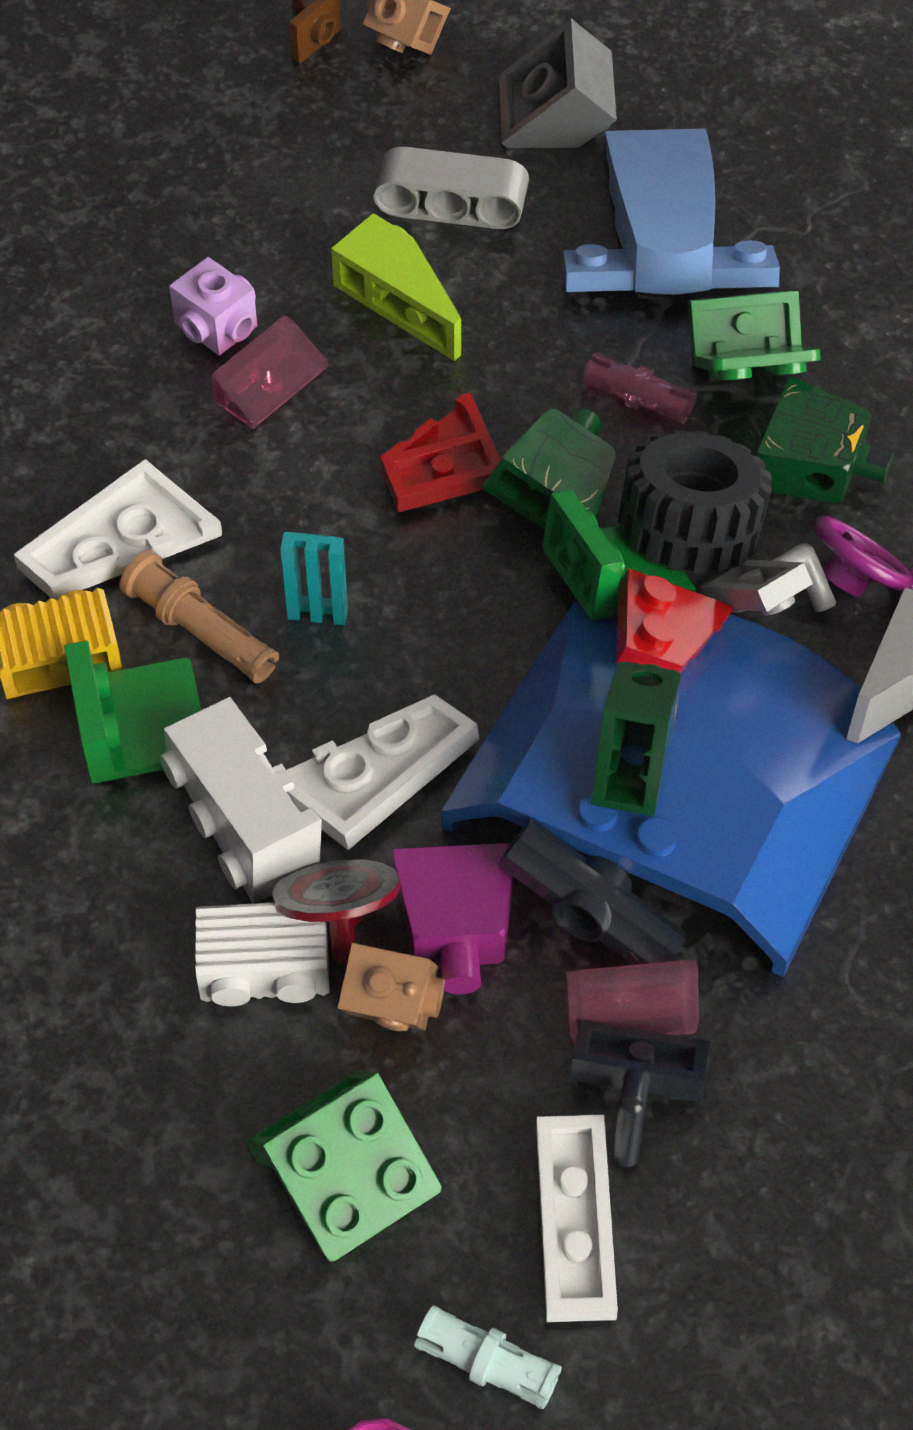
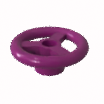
[813,516,913,597]

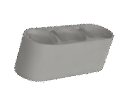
[373,147,529,229]

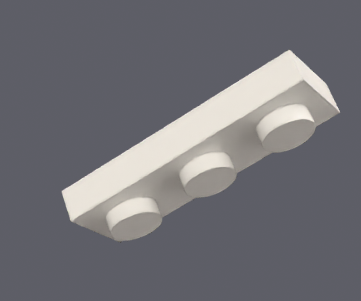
[536,1115,618,1322]

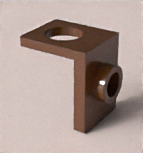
[289,0,341,64]

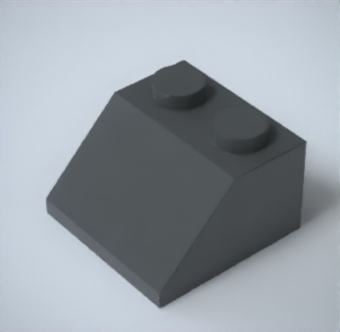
[499,18,617,148]

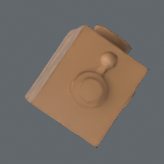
[338,943,445,1031]

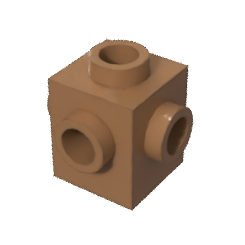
[363,0,451,55]

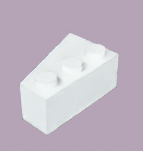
[160,697,322,904]

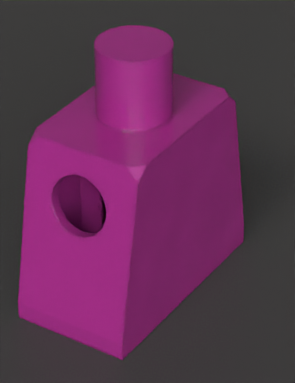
[393,843,513,994]

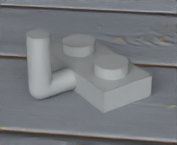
[697,543,837,616]

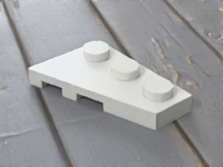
[14,459,222,600]
[273,694,480,850]

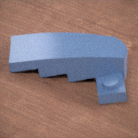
[563,129,780,295]

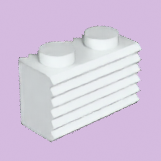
[195,903,330,1006]

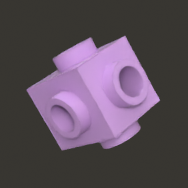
[169,257,258,356]

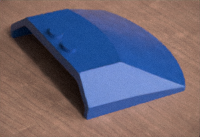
[441,601,901,977]

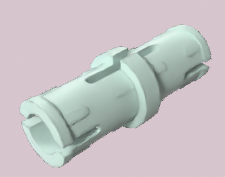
[414,1305,562,1409]

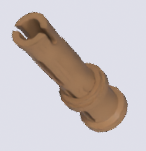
[120,550,279,683]

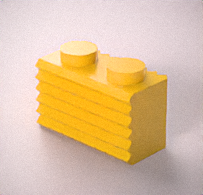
[0,588,123,699]

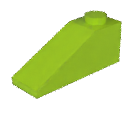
[331,213,461,361]

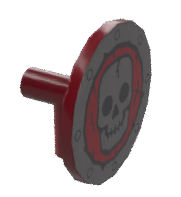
[272,859,401,964]

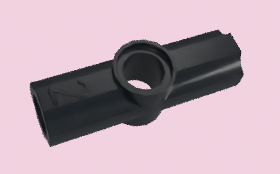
[498,818,686,980]

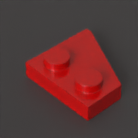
[380,392,501,512]
[616,569,733,673]

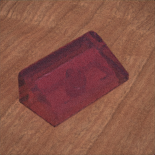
[211,315,328,429]
[564,960,699,1044]

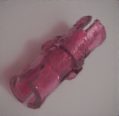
[583,352,697,424]

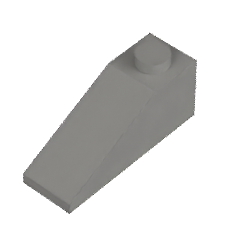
[846,588,913,743]

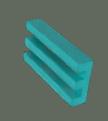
[280,532,348,626]

